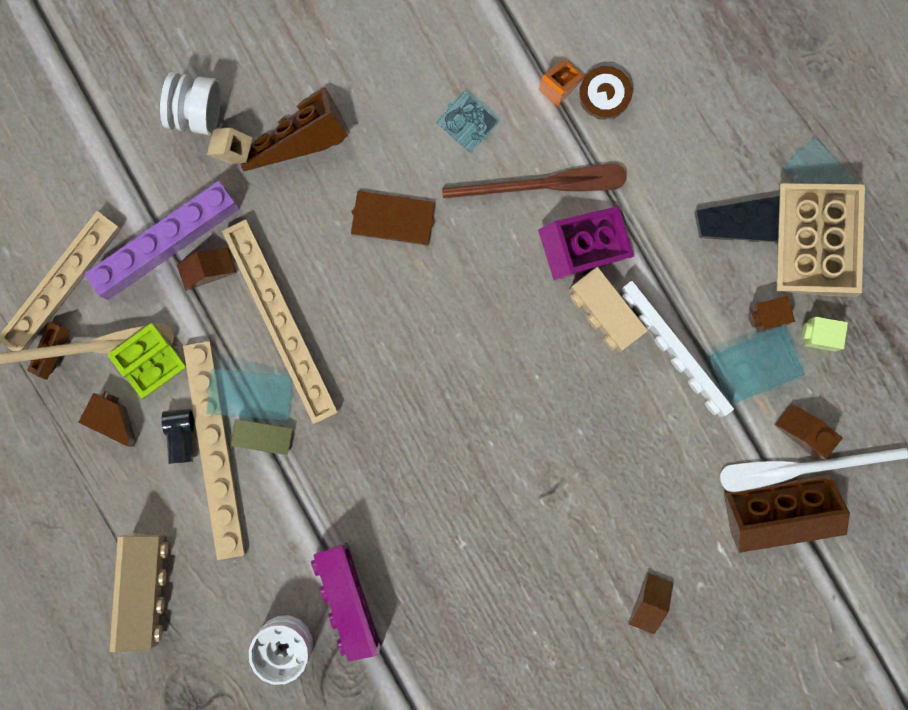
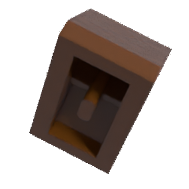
[177,248,236,291]
[628,572,673,634]

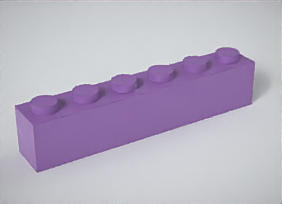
[84,181,239,300]

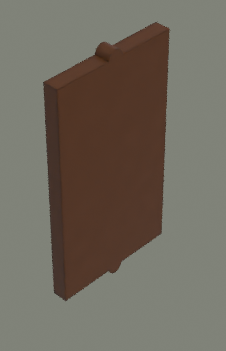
[351,191,435,246]

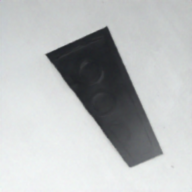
[694,196,780,243]

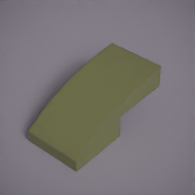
[230,419,292,455]

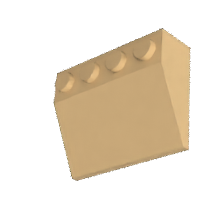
[777,183,865,297]

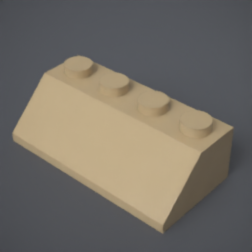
[109,533,168,652]

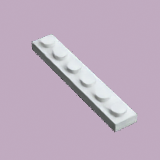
[620,281,734,417]

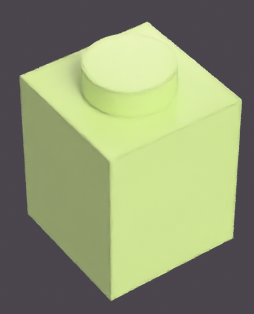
[802,317,848,352]

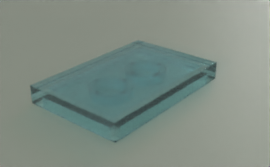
[708,326,805,405]

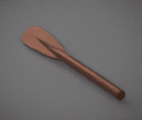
[442,164,626,199]

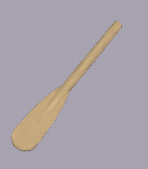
[0,323,174,364]

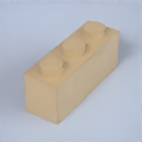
[569,267,648,353]

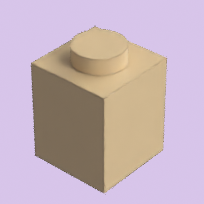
[207,128,253,164]

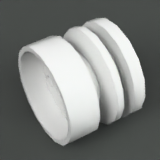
[160,72,221,136]
[249,615,313,685]

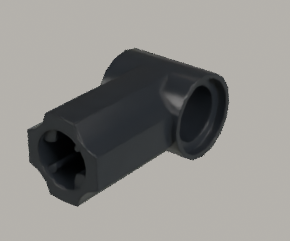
[161,409,194,464]

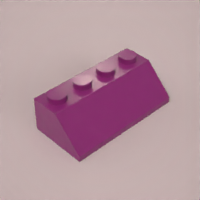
[311,542,381,662]

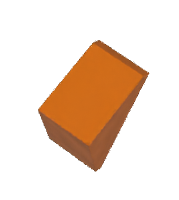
[539,59,585,107]

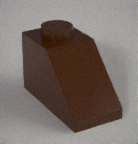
[78,391,136,447]
[774,404,843,459]

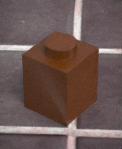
[749,296,795,333]

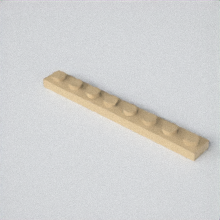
[222,220,339,424]
[183,341,246,560]

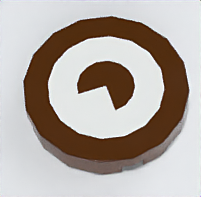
[579,66,632,120]

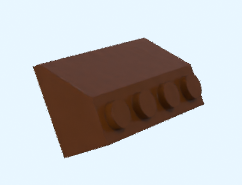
[724,473,850,553]

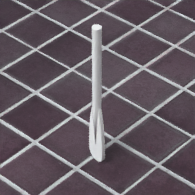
[720,448,908,492]

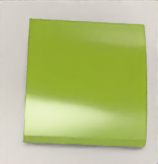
[107,323,186,399]

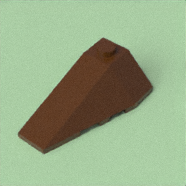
[241,87,348,171]

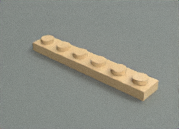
[0,211,121,351]

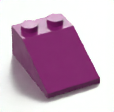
[538,206,635,281]

